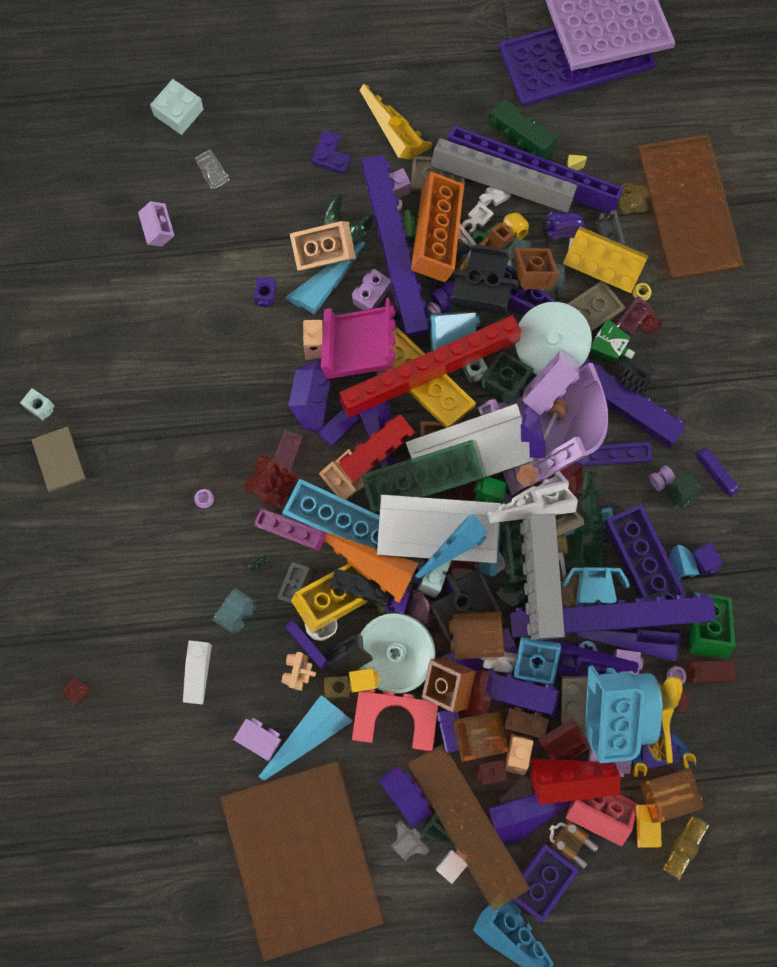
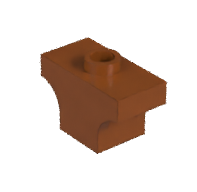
[480,222,514,250]

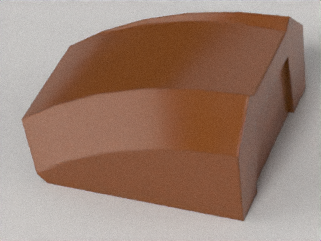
[514,248,559,290]

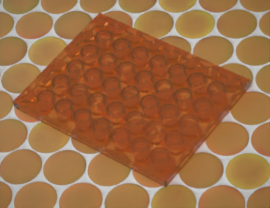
[221,761,384,962]

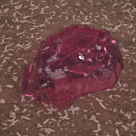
[406,589,435,627]

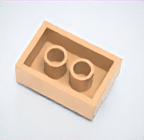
[290,221,356,271]

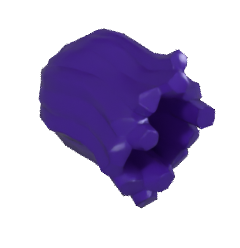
[546,210,584,241]

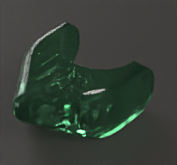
[324,193,374,242]

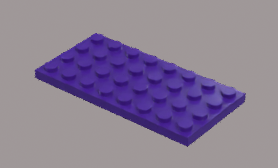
[499,27,656,107]

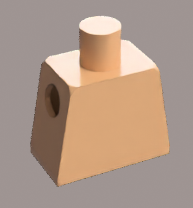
[303,320,323,360]
[504,733,533,775]

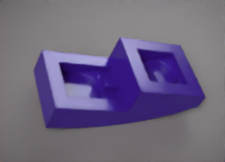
[318,408,360,447]

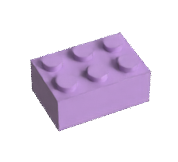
[523,348,580,415]

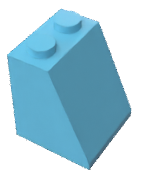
[429,311,479,351]

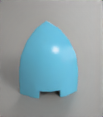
[669,545,699,580]

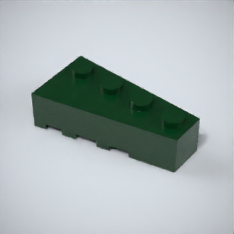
[488,99,559,160]

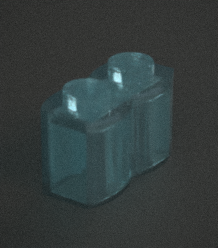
[212,587,256,634]

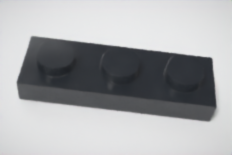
[329,568,390,607]

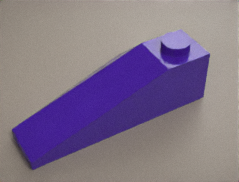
[487,793,570,848]

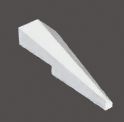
[487,471,578,523]

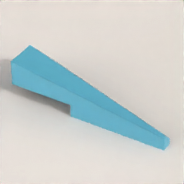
[285,241,365,315]
[259,695,352,781]

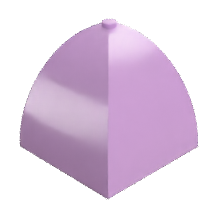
[478,363,608,495]

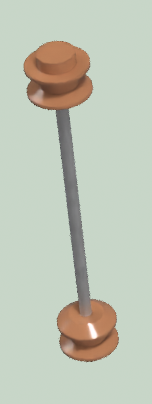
[516,399,568,486]

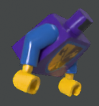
[632,732,696,777]

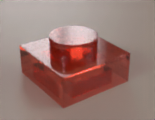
[636,310,663,335]
[61,677,91,706]

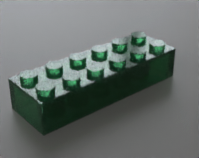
[361,440,488,512]

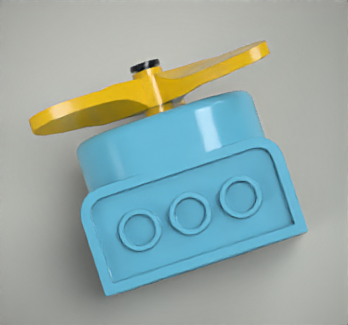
[584,665,683,764]

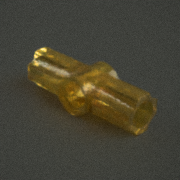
[663,816,709,879]

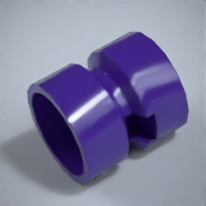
[430,279,455,313]

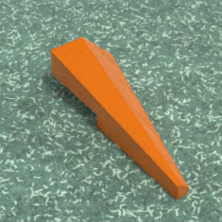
[323,532,419,603]

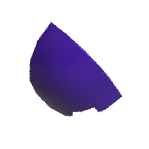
[384,586,411,615]

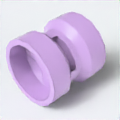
[649,465,676,492]

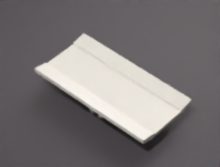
[406,404,533,497]
[377,495,501,563]

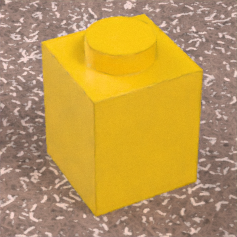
[349,667,380,692]

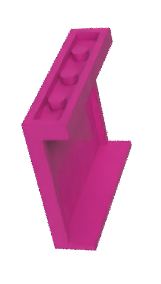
[321,298,396,379]

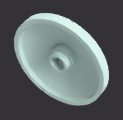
[515,302,592,375]
[359,613,435,693]

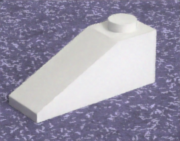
[183,641,212,705]

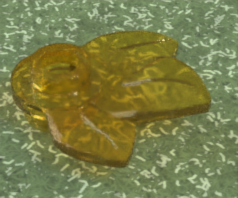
[619,183,651,215]

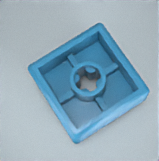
[514,636,561,685]

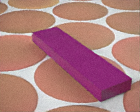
[254,508,327,551]

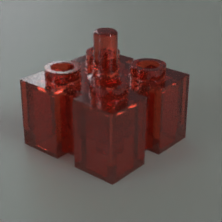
[243,455,300,510]

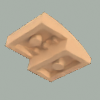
[319,449,374,500]

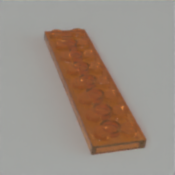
[408,744,530,911]

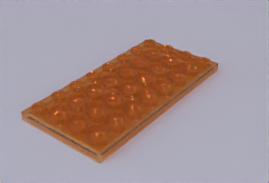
[638,134,744,280]

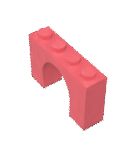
[352,689,438,752]

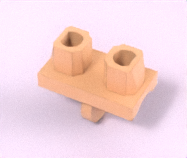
[281,652,316,691]

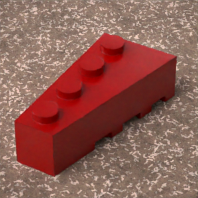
[338,414,415,485]
[530,759,621,805]

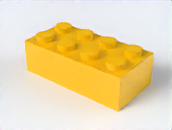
[563,227,648,293]
[291,564,373,633]

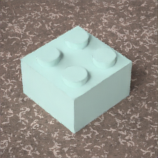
[150,79,204,135]

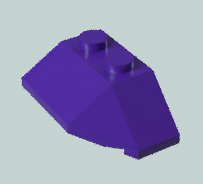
[288,358,333,432]

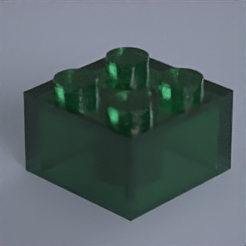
[480,350,534,406]

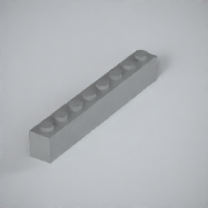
[431,138,577,213]

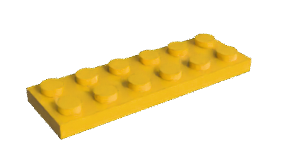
[386,327,476,428]

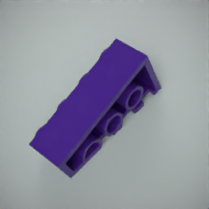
[488,265,555,316]
[474,669,561,720]

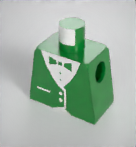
[589,319,635,364]

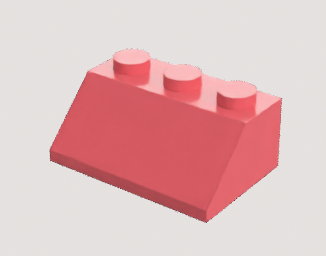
[566,795,638,847]

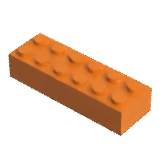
[411,172,464,282]

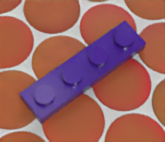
[575,442,653,467]

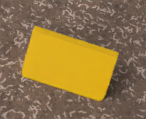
[636,805,662,847]

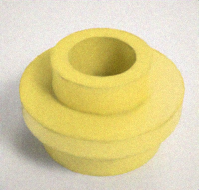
[633,283,651,301]

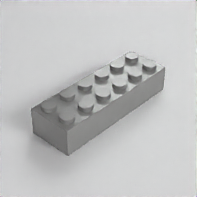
[520,513,565,640]

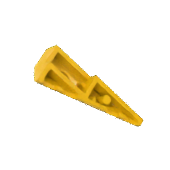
[360,84,433,160]

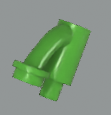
[402,210,416,241]

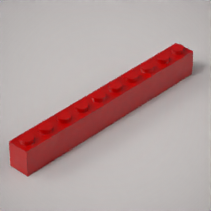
[339,315,522,418]

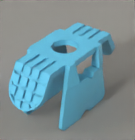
[561,568,630,606]

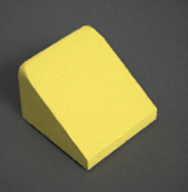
[566,155,587,170]

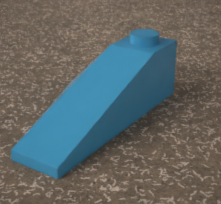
[415,514,488,578]
[473,892,554,967]

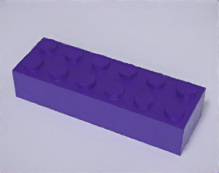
[602,504,688,629]

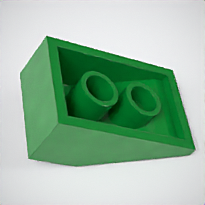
[688,592,736,659]

